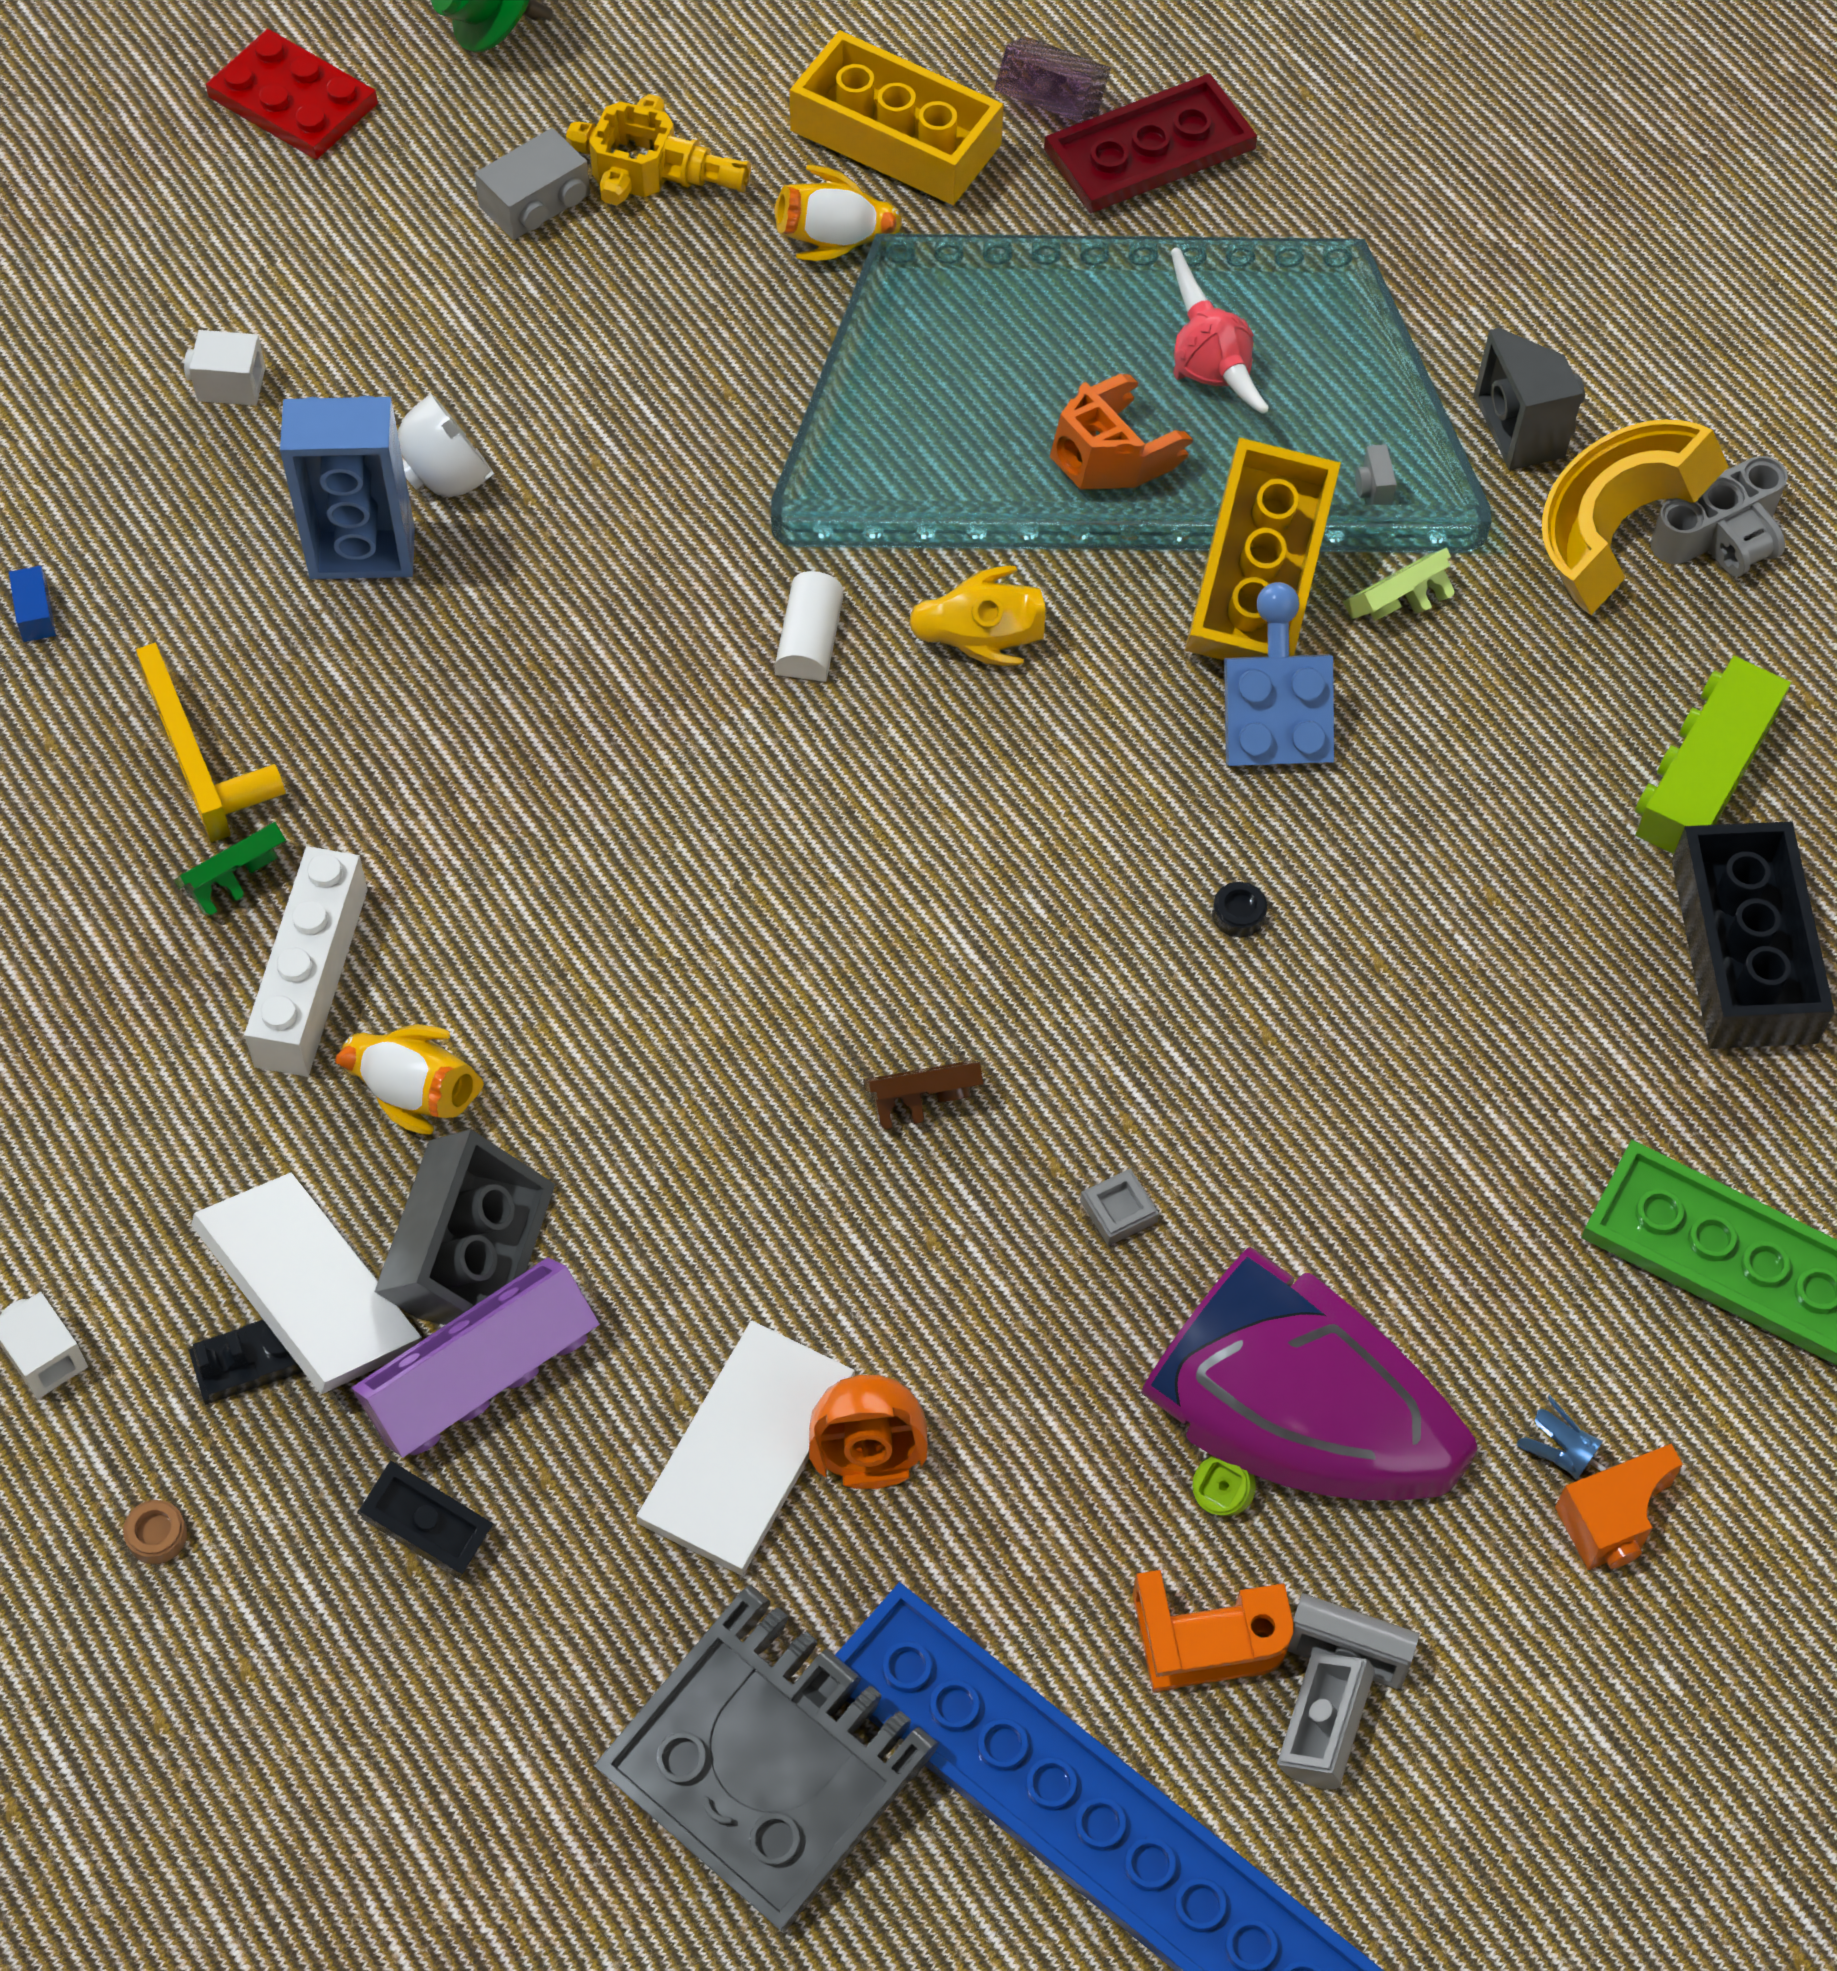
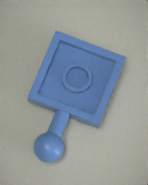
[1224,582,1334,766]

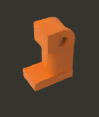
[1132,1570,1293,1693]

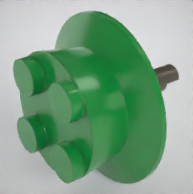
[431,0,553,52]

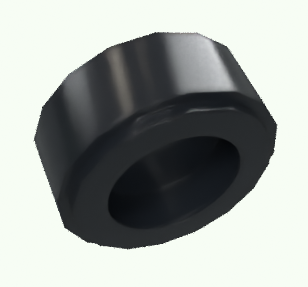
[1212,881,1268,938]

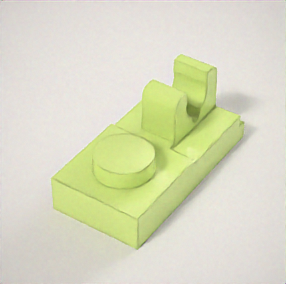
[1343,548,1454,621]

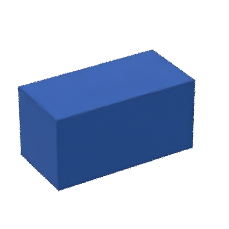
[9,566,56,642]

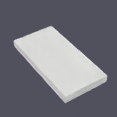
[191,1172,422,1394]
[636,1320,855,1576]

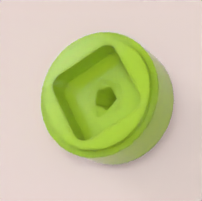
[1192,1456,1256,1516]

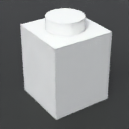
[184,330,265,406]
[0,1291,88,1400]

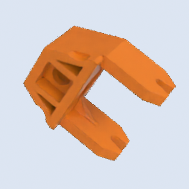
[1050,373,1193,490]

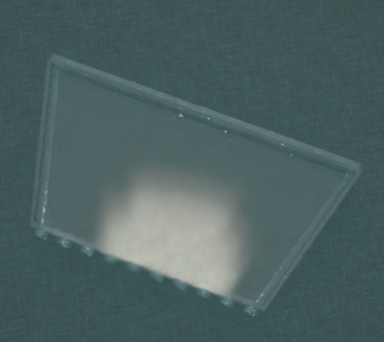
[771,233,1492,553]

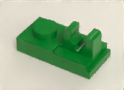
[173,822,286,916]

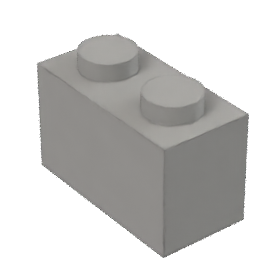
[474,128,590,240]

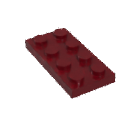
[1044,73,1258,214]

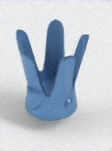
[1517,1394,1606,1480]

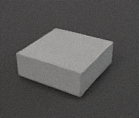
[1080,1168,1159,1246]

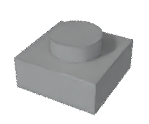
[1355,444,1397,518]

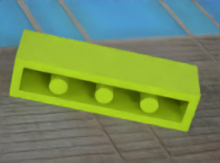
[1634,655,1792,854]

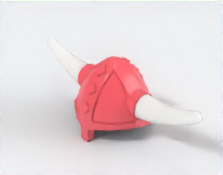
[1171,247,1269,414]

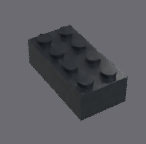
[1671,821,1835,1049]

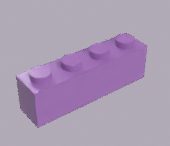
[351,1257,600,1458]

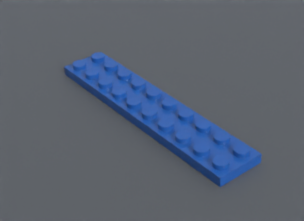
[835,1582,1384,1971]

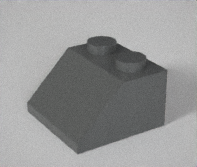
[1473,328,1585,470]

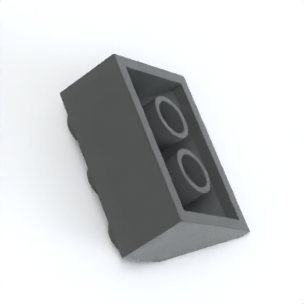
[374,1129,555,1325]

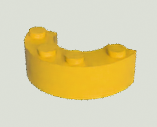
[1542,419,1729,615]

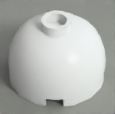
[398,394,495,497]

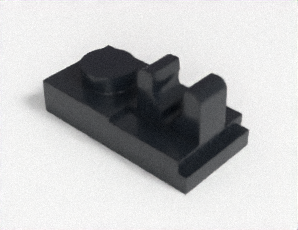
[188,1320,303,1405]
[357,1460,494,1579]

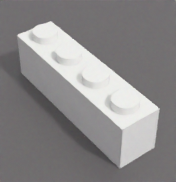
[244,846,368,1077]

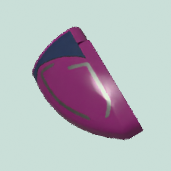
[1141,1247,1477,1500]

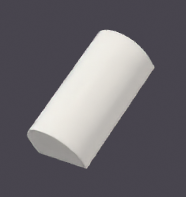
[775,571,843,682]

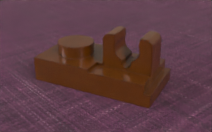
[863,1060,984,1129]

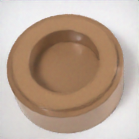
[123,1500,187,1564]

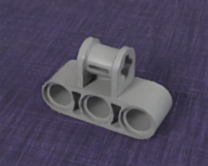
[1650,456,1788,577]

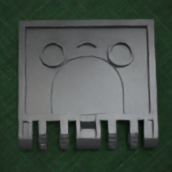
[593,1585,939,1933]

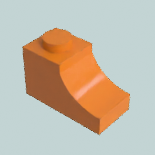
[1555,1443,1683,1570]

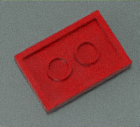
[206,28,378,160]

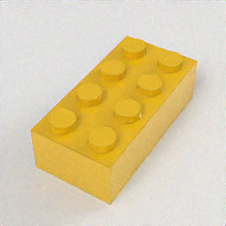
[789,30,1004,206]
[1184,437,1341,660]

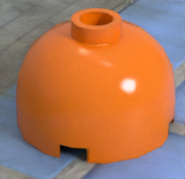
[809,1375,928,1489]

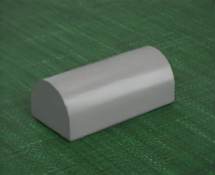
[1287,1593,1420,1689]
[1277,1651,1375,1789]

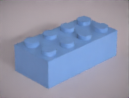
[280,396,415,579]

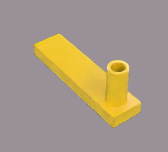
[136,642,286,842]

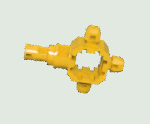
[566,94,751,206]

